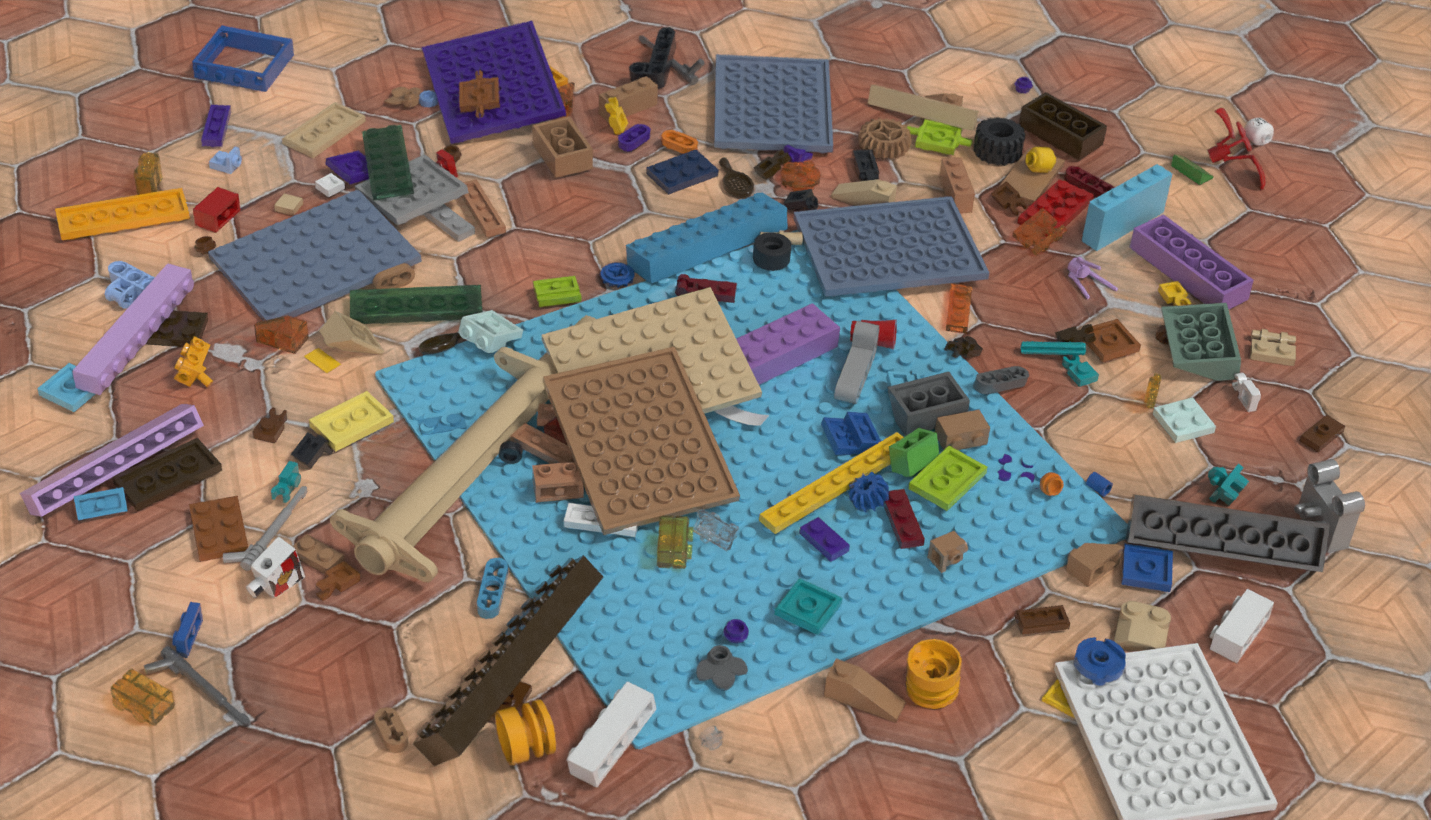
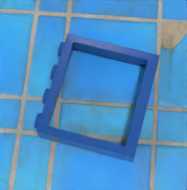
[192,25,294,92]

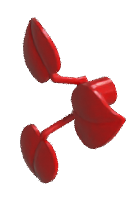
[1207,107,1266,191]

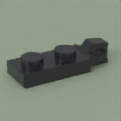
[852,150,879,181]

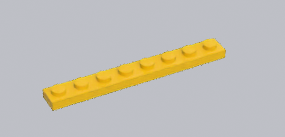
[759,432,904,534]

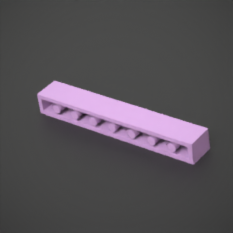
[72,263,194,395]
[20,404,204,517]

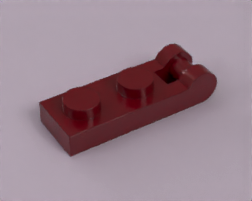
[675,274,737,303]

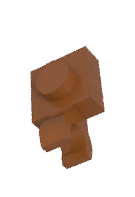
[316,561,360,601]

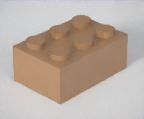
[532,116,593,178]

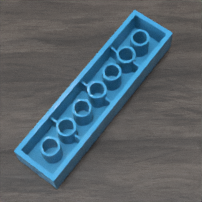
[626,192,788,284]

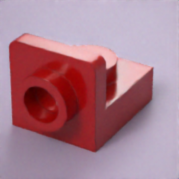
[436,149,458,178]

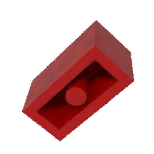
[193,187,241,233]

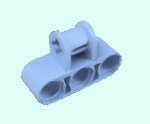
[105,261,155,309]

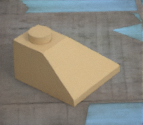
[319,311,384,355]

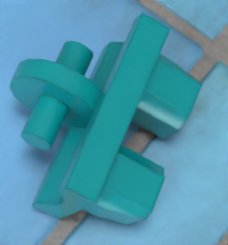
[1208,463,1249,506]

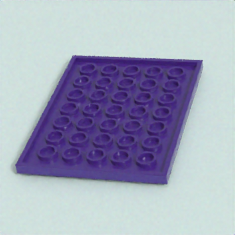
[422,21,566,144]

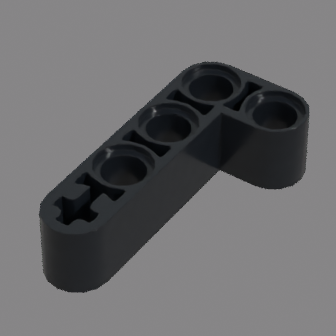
[629,27,676,89]

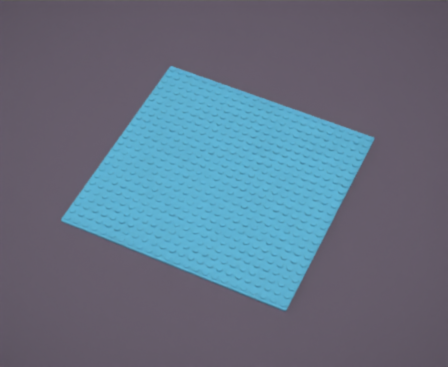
[375,230,1128,749]

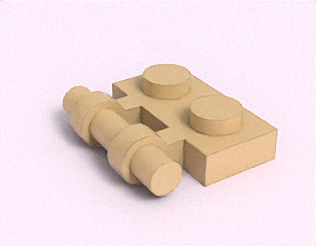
[1250,329,1296,366]

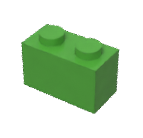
[889,428,939,477]

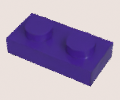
[799,517,850,562]

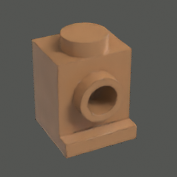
[928,531,968,573]

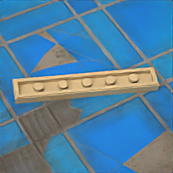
[868,84,979,131]

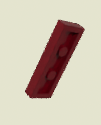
[883,489,925,549]

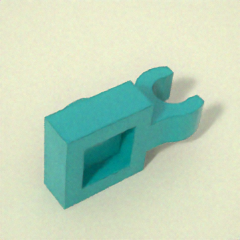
[271,461,301,503]

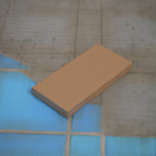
[1000,148,1065,206]

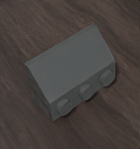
[888,372,970,436]

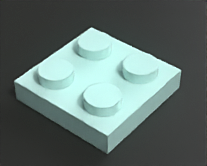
[1153,397,1216,443]

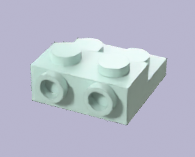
[458,310,523,353]

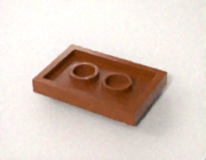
[189,496,249,562]

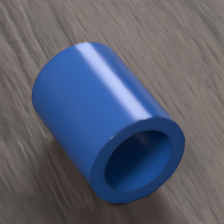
[1086,472,1113,497]

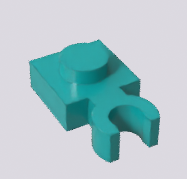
[1062,355,1099,387]

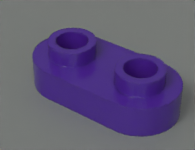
[618,124,651,152]

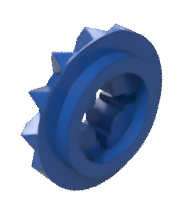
[601,263,635,288]

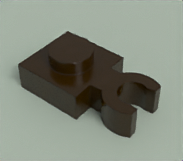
[753,149,791,180]
[1055,324,1096,343]
[944,336,983,358]

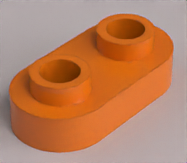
[661,130,698,154]

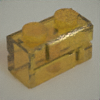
[657,515,693,569]
[110,669,175,726]

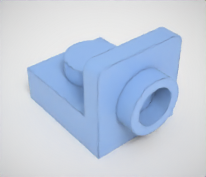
[209,146,242,174]

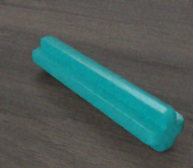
[1021,341,1086,355]

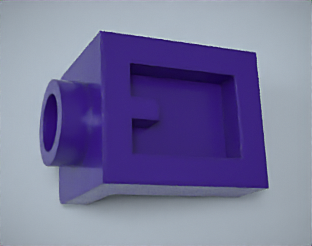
[784,144,813,168]

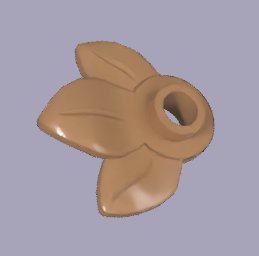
[384,87,422,107]

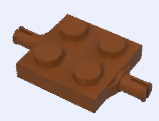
[459,70,500,118]

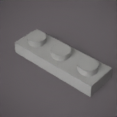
[424,204,475,242]

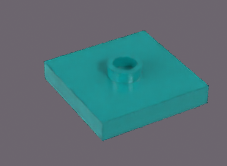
[774,578,843,635]

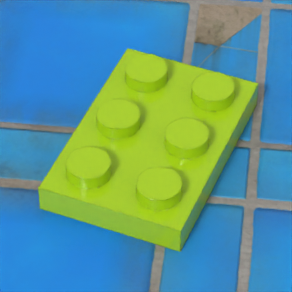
[908,446,988,511]

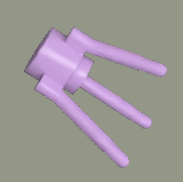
[1068,256,1118,299]

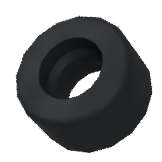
[753,232,792,271]

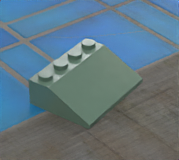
[1161,303,1241,381]

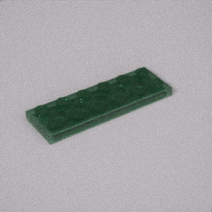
[362,125,414,200]
[350,285,483,324]

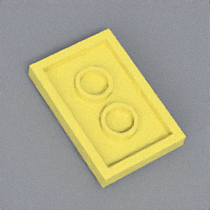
[309,391,394,452]

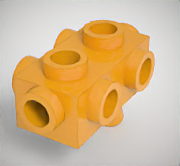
[174,336,213,388]

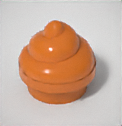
[1040,472,1064,496]

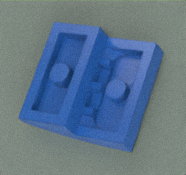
[821,412,881,455]

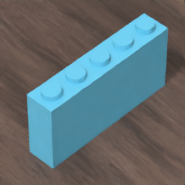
[1082,164,1173,251]

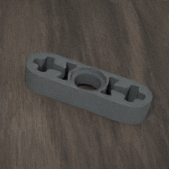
[973,366,1029,394]

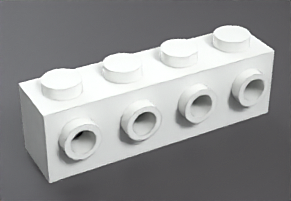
[567,682,656,787]

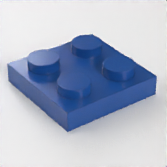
[1121,544,1173,592]

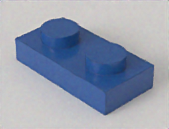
[172,602,203,658]

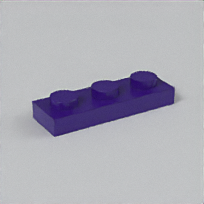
[201,105,231,147]

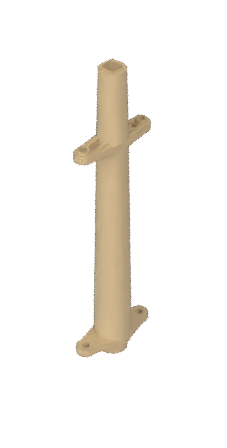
[330,315,596,583]

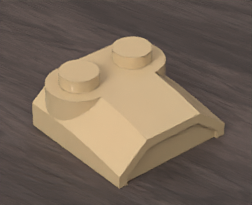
[1114,601,1171,652]

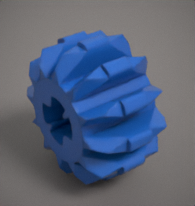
[848,472,889,513]

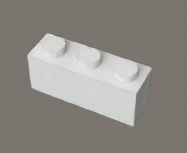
[1210,589,1274,663]

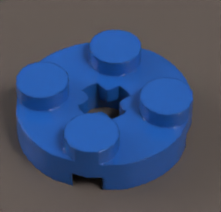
[1073,637,1126,686]

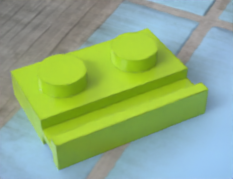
[533,276,582,307]

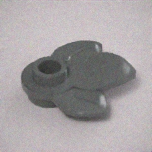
[696,645,748,690]

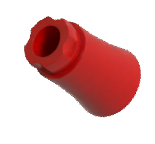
[850,319,897,350]

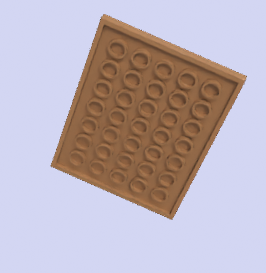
[543,346,740,535]

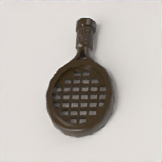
[719,157,754,198]
[418,332,462,355]

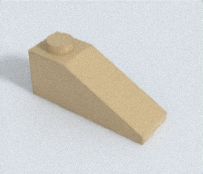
[831,179,897,206]

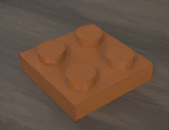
[1084,319,1141,362]

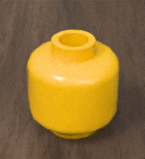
[1025,147,1056,173]

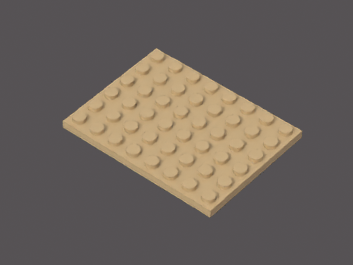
[542,287,762,414]

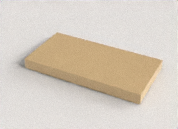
[282,102,366,158]

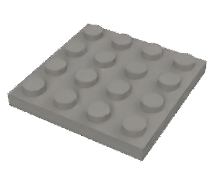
[355,154,468,225]

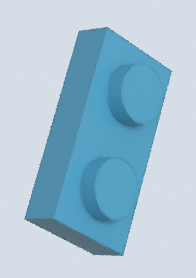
[417,413,467,436]
[73,487,128,520]

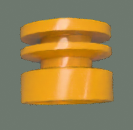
[906,639,962,709]
[495,699,556,766]

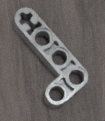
[834,321,880,404]

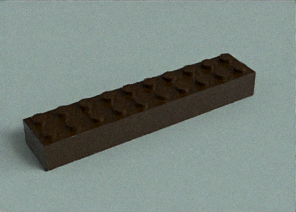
[413,555,604,766]

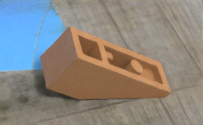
[824,658,906,723]

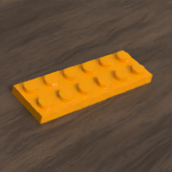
[55,188,190,240]

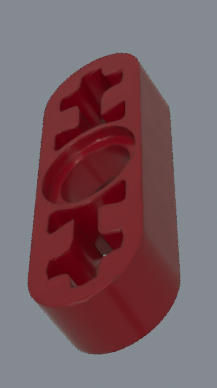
[1064,166,1115,198]

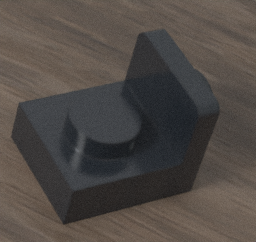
[783,189,818,211]
[291,432,333,468]

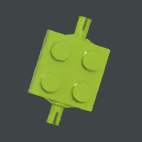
[907,119,973,155]

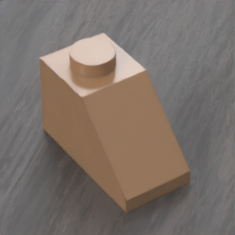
[1066,543,1123,587]

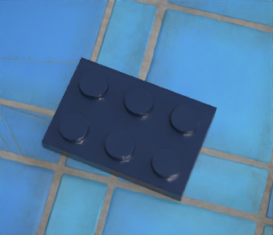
[646,149,719,195]

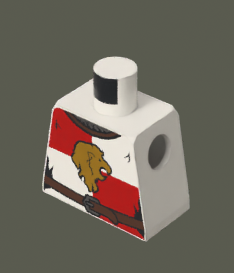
[246,537,305,598]

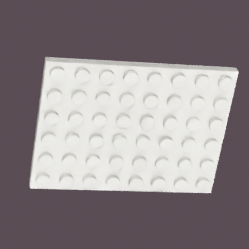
[1054,643,1278,820]

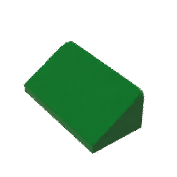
[1171,154,1214,185]

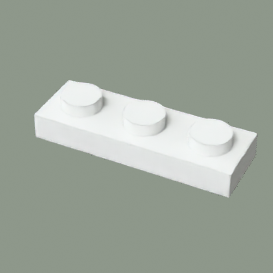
[564,503,638,537]

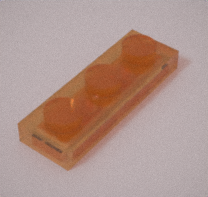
[945,284,972,334]

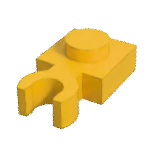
[605,97,628,135]
[1158,281,1191,306]

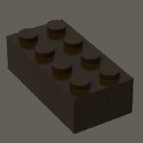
[1019,92,1107,160]

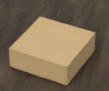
[274,194,303,216]

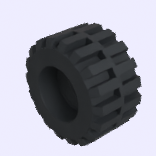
[973,117,1025,165]

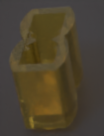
[134,153,162,195]

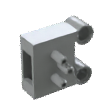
[1294,459,1365,553]

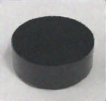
[498,441,523,464]

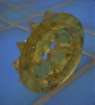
[1144,373,1161,409]

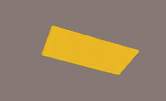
[304,348,342,373]

